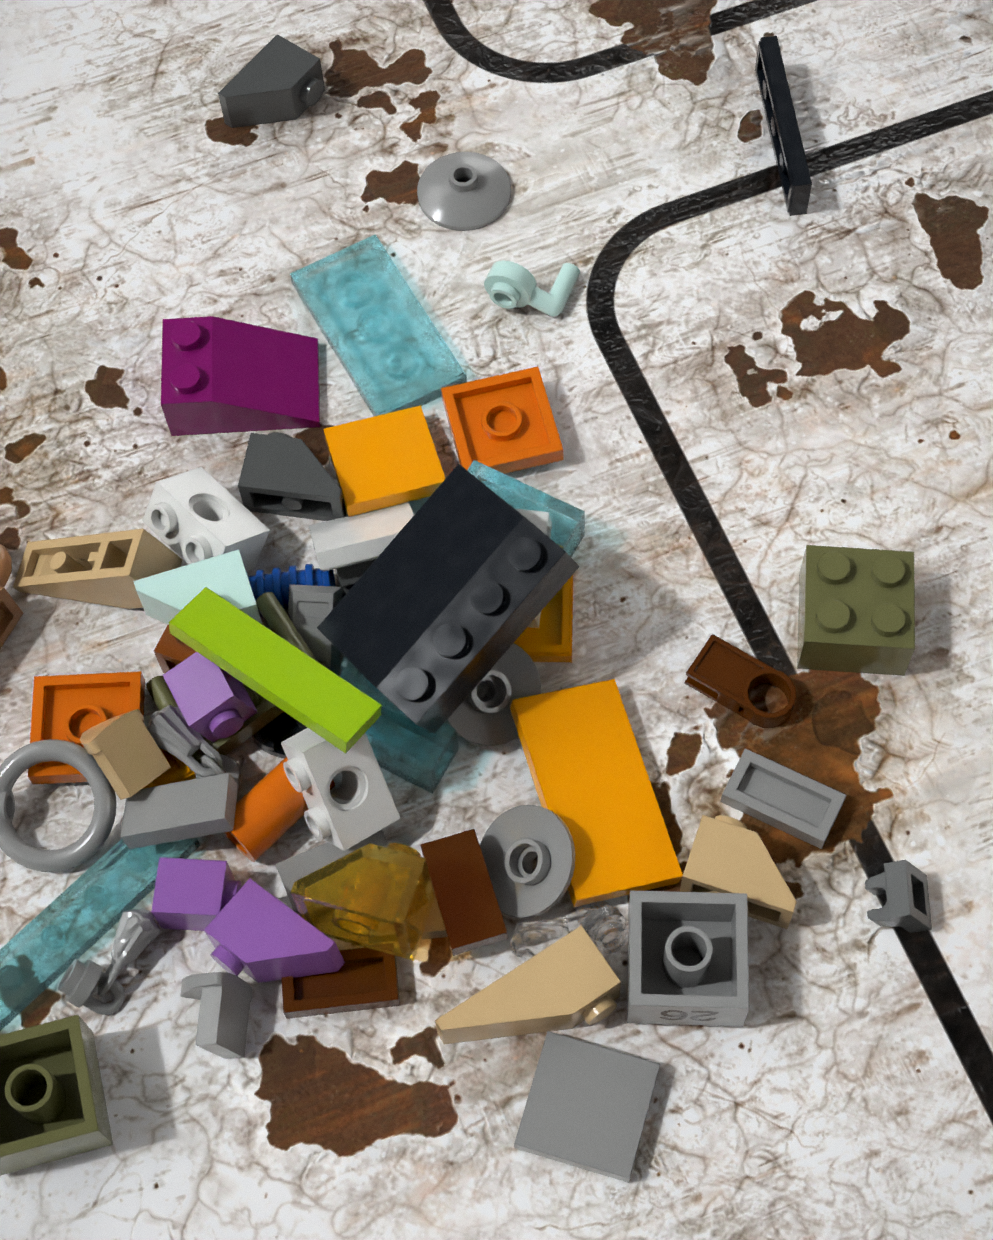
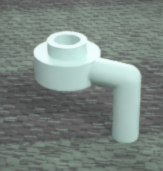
[484,261,580,317]

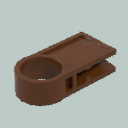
[685,634,796,728]

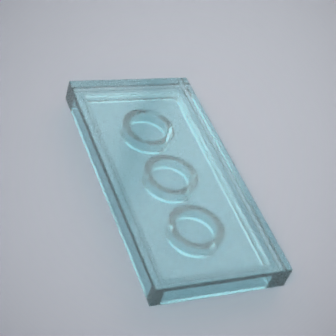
[290,234,467,416]

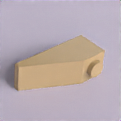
[13,529,183,609]
[435,925,621,1044]

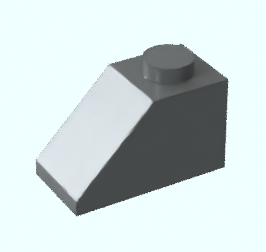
[218,34,325,128]
[238,432,346,521]

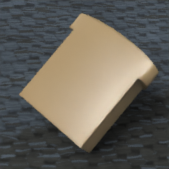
[80,709,171,800]

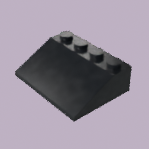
[317,464,580,734]

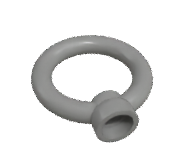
[0,739,117,872]

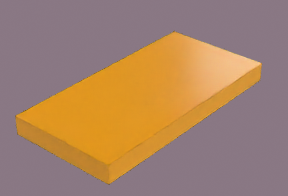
[510,679,683,907]

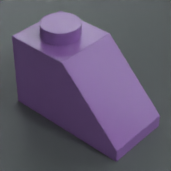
[204,878,345,983]

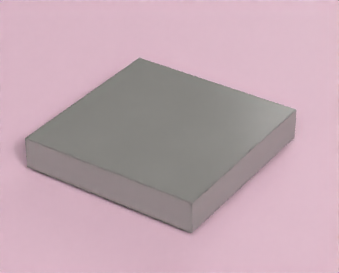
[514,1031,660,1183]

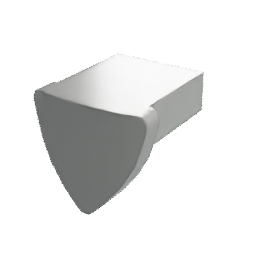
[180,972,252,1059]

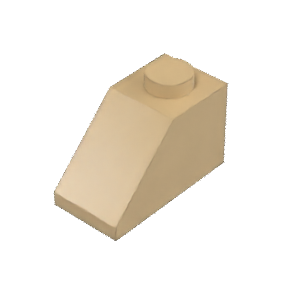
[680,815,796,929]

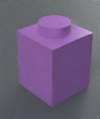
[162,652,258,743]
[151,857,242,931]

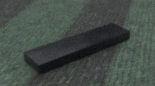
[755,36,812,216]

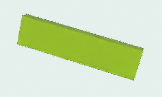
[169,587,382,754]

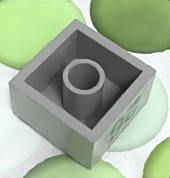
[627,890,749,1027]

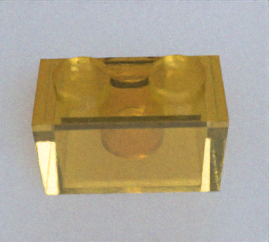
[291,843,435,961]

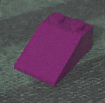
[161,316,320,436]

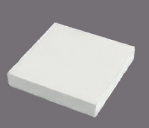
[309,502,414,572]

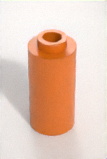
[223,757,335,862]

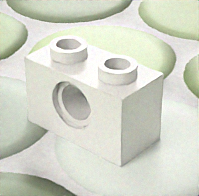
[142,467,270,571]
[281,728,401,851]

